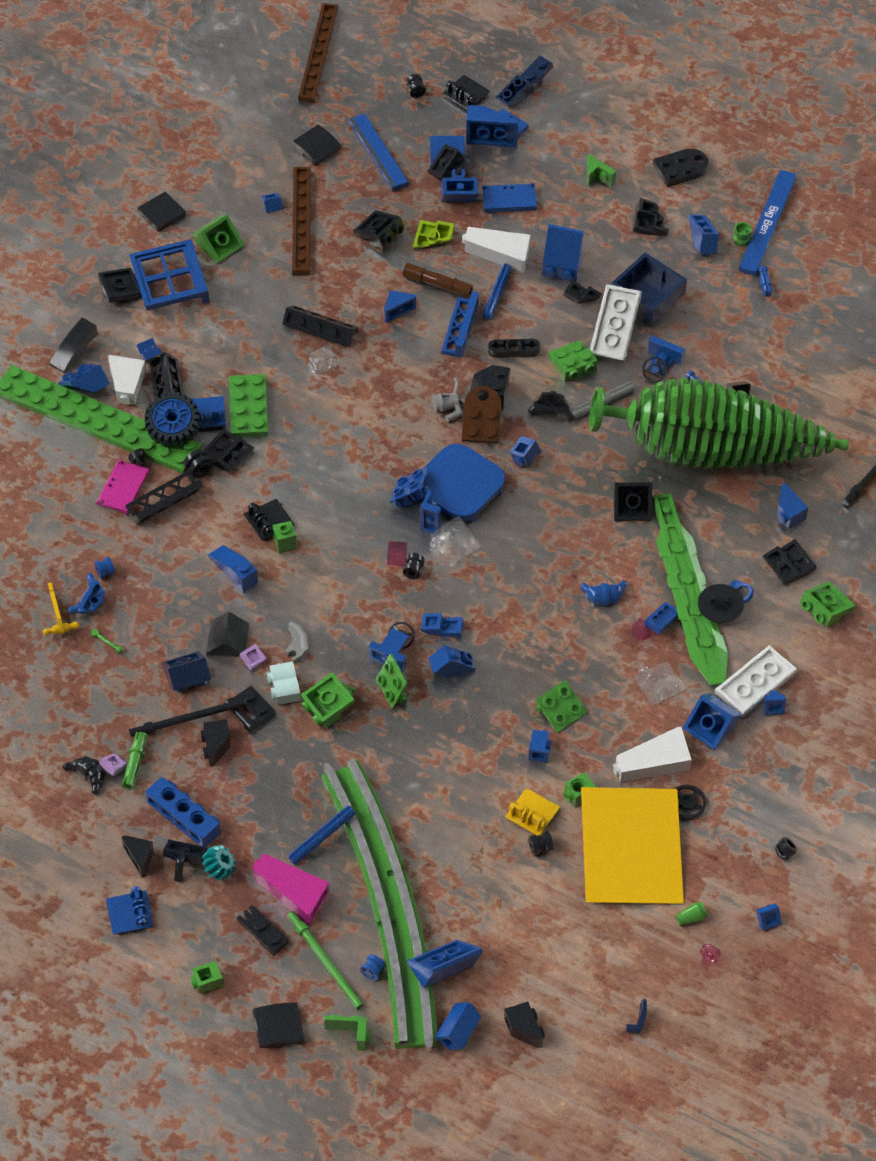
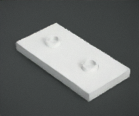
[590,284,642,362]
[714,645,798,717]

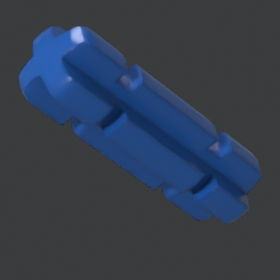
[758,265,773,296]

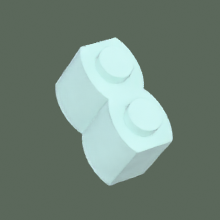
[267,661,301,705]

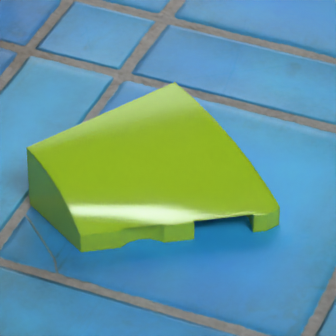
[413,220,454,249]

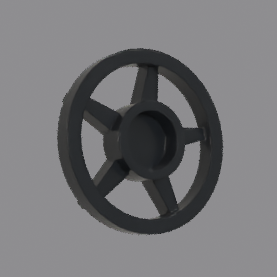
[674,785,706,820]

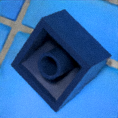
[161,651,211,692]

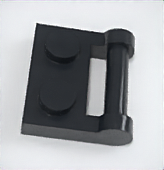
[224,686,276,732]

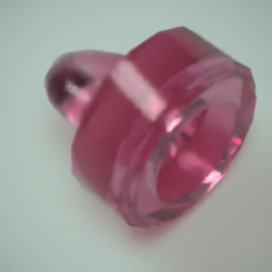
[632,618,651,640]
[699,944,721,965]

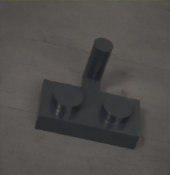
[163,839,208,882]

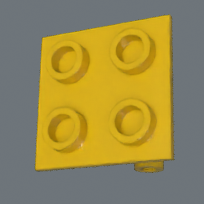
[505,788,560,835]

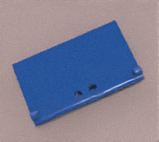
[482,183,537,212]

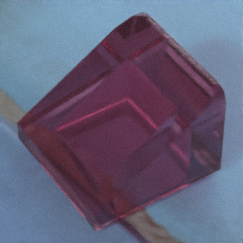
[387,541,407,566]

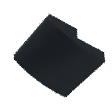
[292,125,342,166]
[427,144,477,181]
[203,428,254,473]
[763,539,817,585]
[252,1002,305,1048]

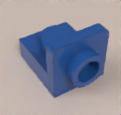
[136,338,162,360]

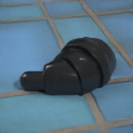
[528,391,573,420]
[62,756,105,795]

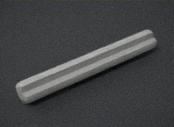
[571,381,635,419]

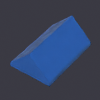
[407,939,483,988]

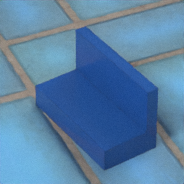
[420,490,441,535]

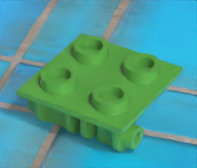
[376,654,408,709]
[535,679,587,733]

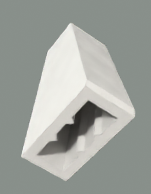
[462,227,530,273]
[613,727,691,783]

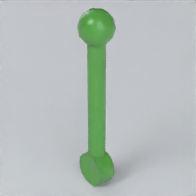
[91,629,123,654]

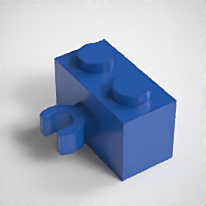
[440,169,478,202]

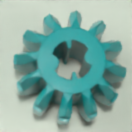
[202,845,237,881]

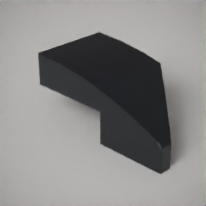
[563,280,602,303]

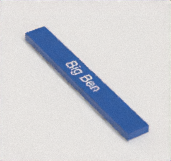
[739,170,797,276]

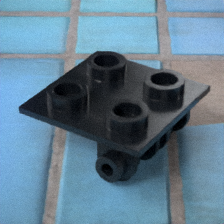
[442,75,490,110]
[243,498,295,541]

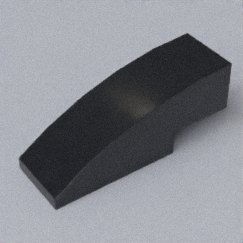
[50,317,98,373]

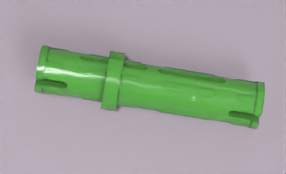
[122,732,148,790]

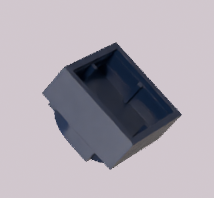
[611,253,687,324]

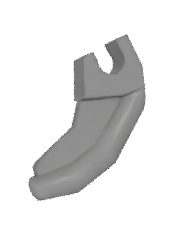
[286,621,308,664]

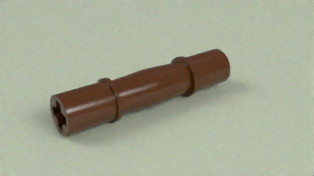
[403,263,473,298]

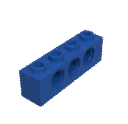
[145,777,221,847]

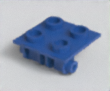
[192,396,226,428]
[390,467,429,507]
[106,886,154,935]

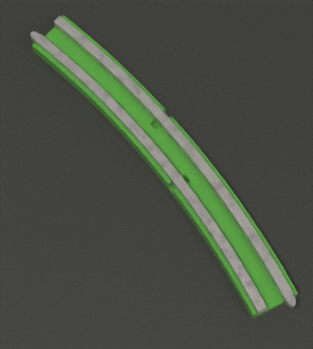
[321,759,437,1051]

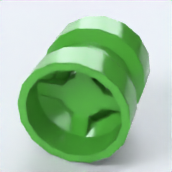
[733,222,752,247]

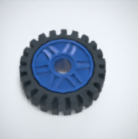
[145,392,200,448]

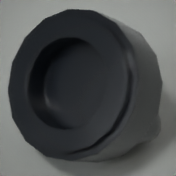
[128,448,147,467]
[775,837,797,860]

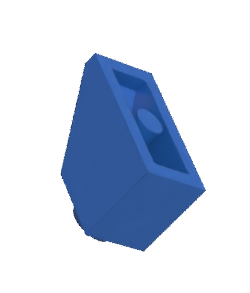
[777,483,808,529]

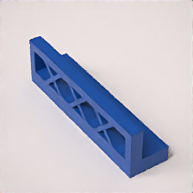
[441,291,479,358]

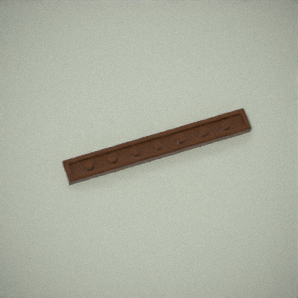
[298,3,339,103]
[292,167,311,276]

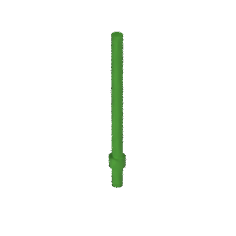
[287,911,363,1010]

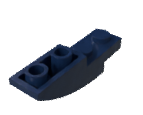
[496,55,553,107]

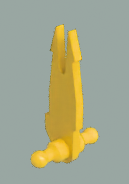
[43,582,79,636]

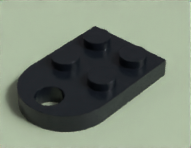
[652,149,709,187]

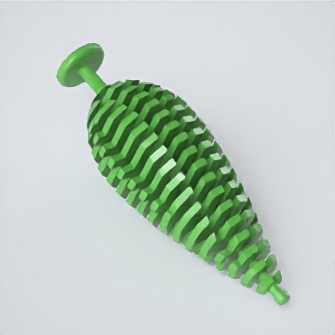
[589,378,849,468]

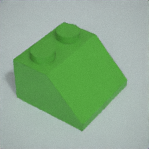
[192,214,245,263]

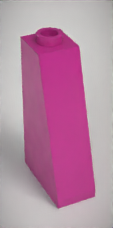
[252,853,329,925]

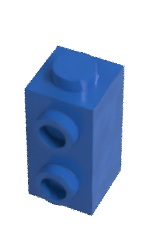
[435,1002,481,1050]

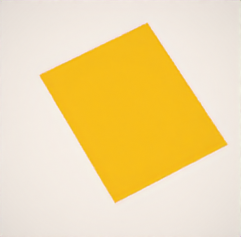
[581,787,684,904]

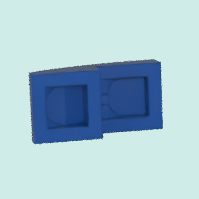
[421,613,464,637]

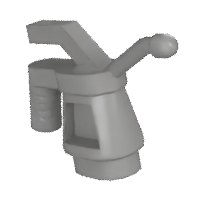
[432,377,465,422]

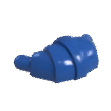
[68,573,105,614]
[580,580,627,606]

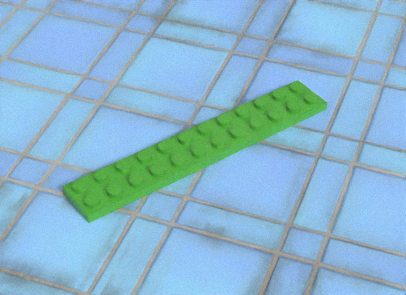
[0,365,202,474]

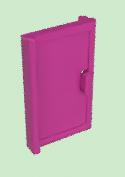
[96,459,149,515]

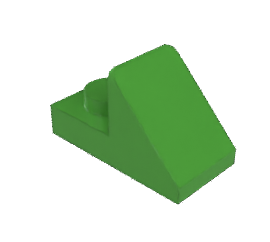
[587,154,616,186]

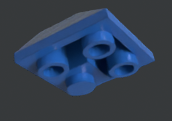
[58,363,110,393]

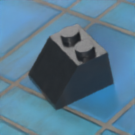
[470,365,510,409]

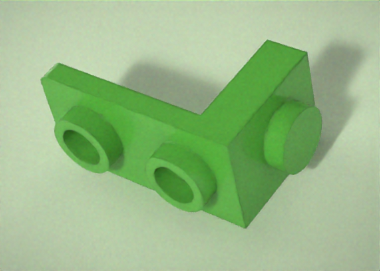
[324,1014,371,1050]

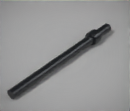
[842,465,876,505]
[129,698,246,737]

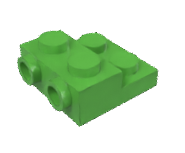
[548,340,598,382]
[799,581,856,627]
[301,672,356,729]

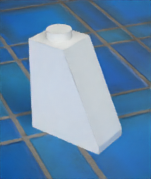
[108,355,146,405]

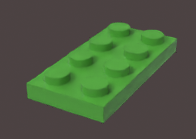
[229,374,268,438]

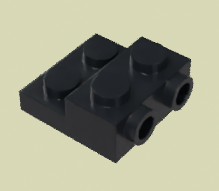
[353,210,405,248]

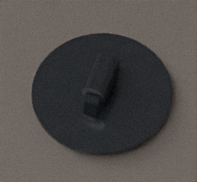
[698,584,744,623]

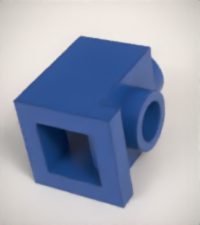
[509,436,542,467]
[528,729,552,763]

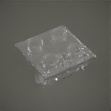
[429,516,480,566]
[633,661,687,706]

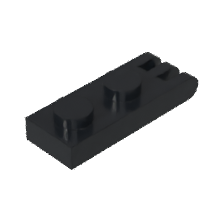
[236,905,289,956]

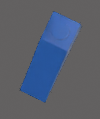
[688,214,719,256]
[208,545,258,592]

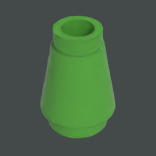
[675,902,708,926]

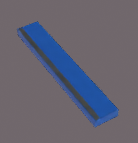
[349,113,408,191]

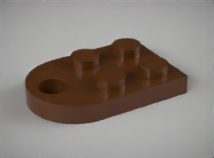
[462,386,501,443]

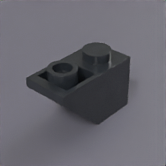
[200,719,231,766]
[504,1001,545,1048]

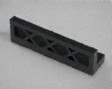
[282,305,359,347]
[149,352,183,398]
[125,470,203,525]

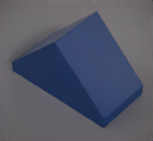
[384,290,416,323]

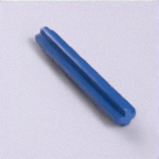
[483,263,511,320]
[288,805,355,864]

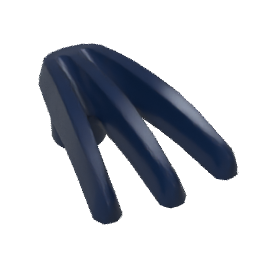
[626,998,647,1034]

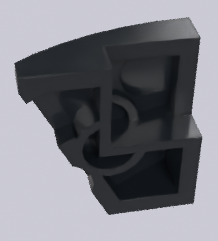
[632,198,669,236]

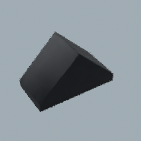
[121,835,154,878]

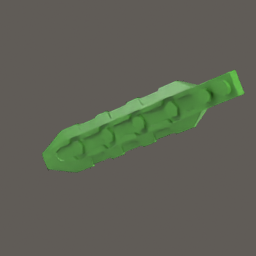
[652,493,728,686]

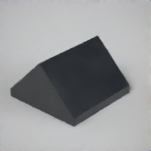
[613,482,652,520]
[206,611,249,657]

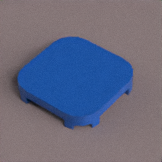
[418,444,505,524]

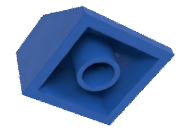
[683,693,742,750]

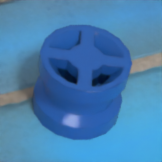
[94,557,115,580]
[360,954,386,981]

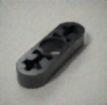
[488,339,540,358]

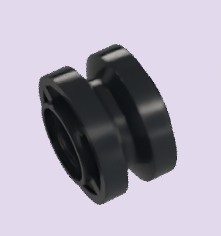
[184,449,214,478]

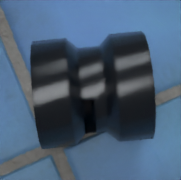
[406,74,426,98]
[403,553,425,579]
[528,830,554,855]

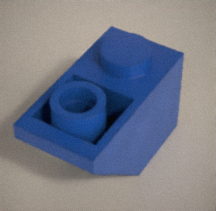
[428,645,476,678]

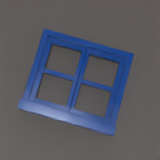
[129,239,210,311]

